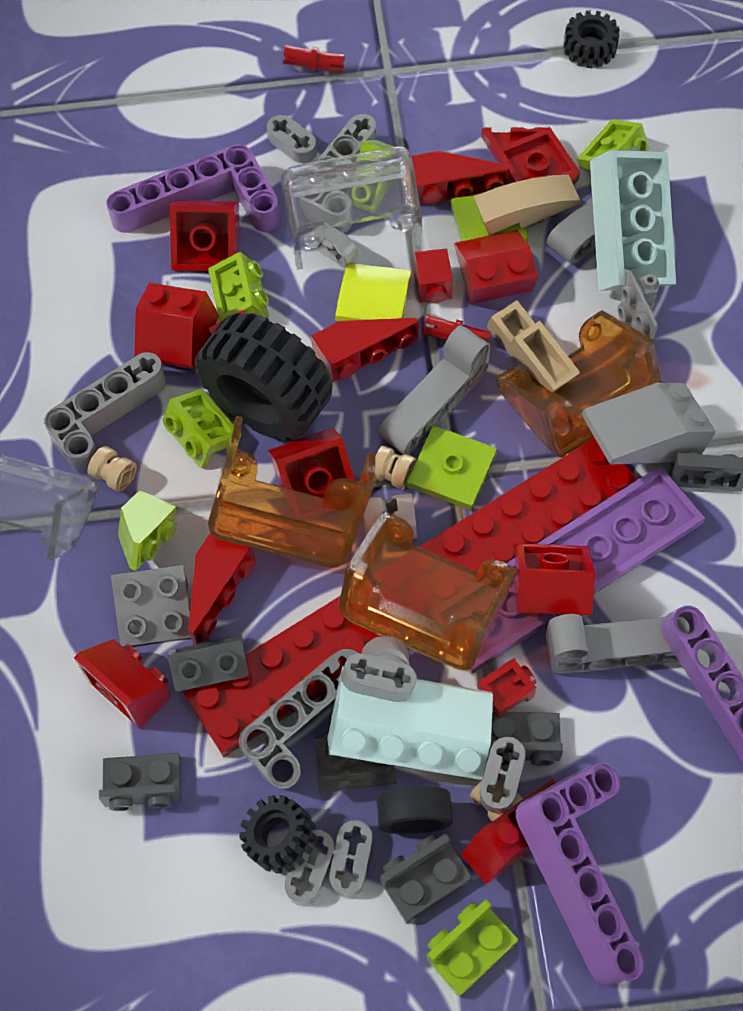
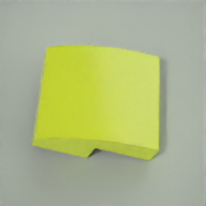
[335,263,411,321]

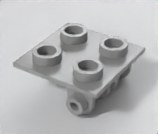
[617,270,660,362]
[111,565,190,647]

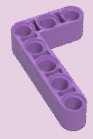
[106,144,280,233]
[661,605,743,763]
[516,762,644,986]

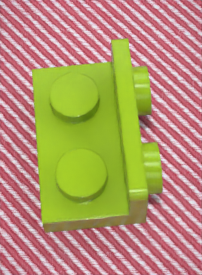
[577,119,649,170]
[208,252,269,322]
[163,388,242,468]
[426,899,518,998]

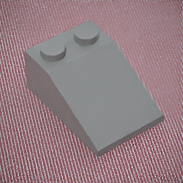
[581,383,716,464]

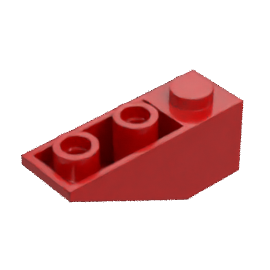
[408,150,510,206]
[311,318,418,383]
[188,526,256,644]
[461,778,556,885]

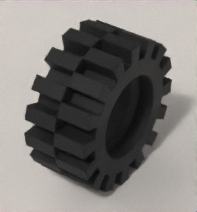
[563,10,620,68]
[239,795,317,874]

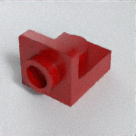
[477,658,537,717]

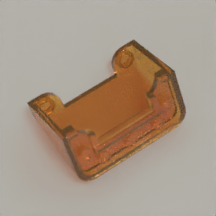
[495,310,662,458]
[339,511,518,670]

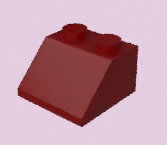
[169,200,240,271]
[454,229,538,305]
[134,283,219,369]
[268,427,362,524]
[515,543,595,617]
[74,639,171,729]

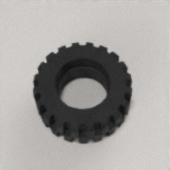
[195,312,332,441]

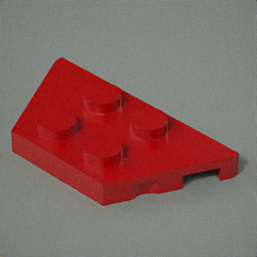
[481,127,580,224]

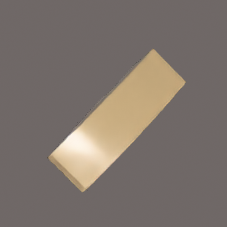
[474,175,581,235]
[487,300,581,393]

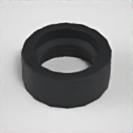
[377,786,453,834]

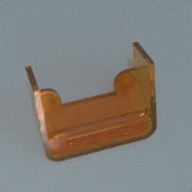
[208,416,376,568]

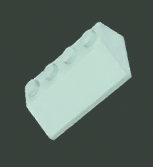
[590,150,676,291]
[327,666,493,780]

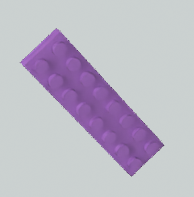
[429,465,705,674]

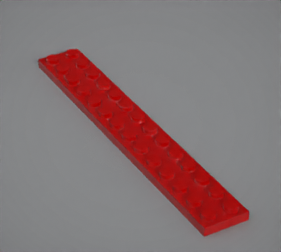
[183,438,637,758]

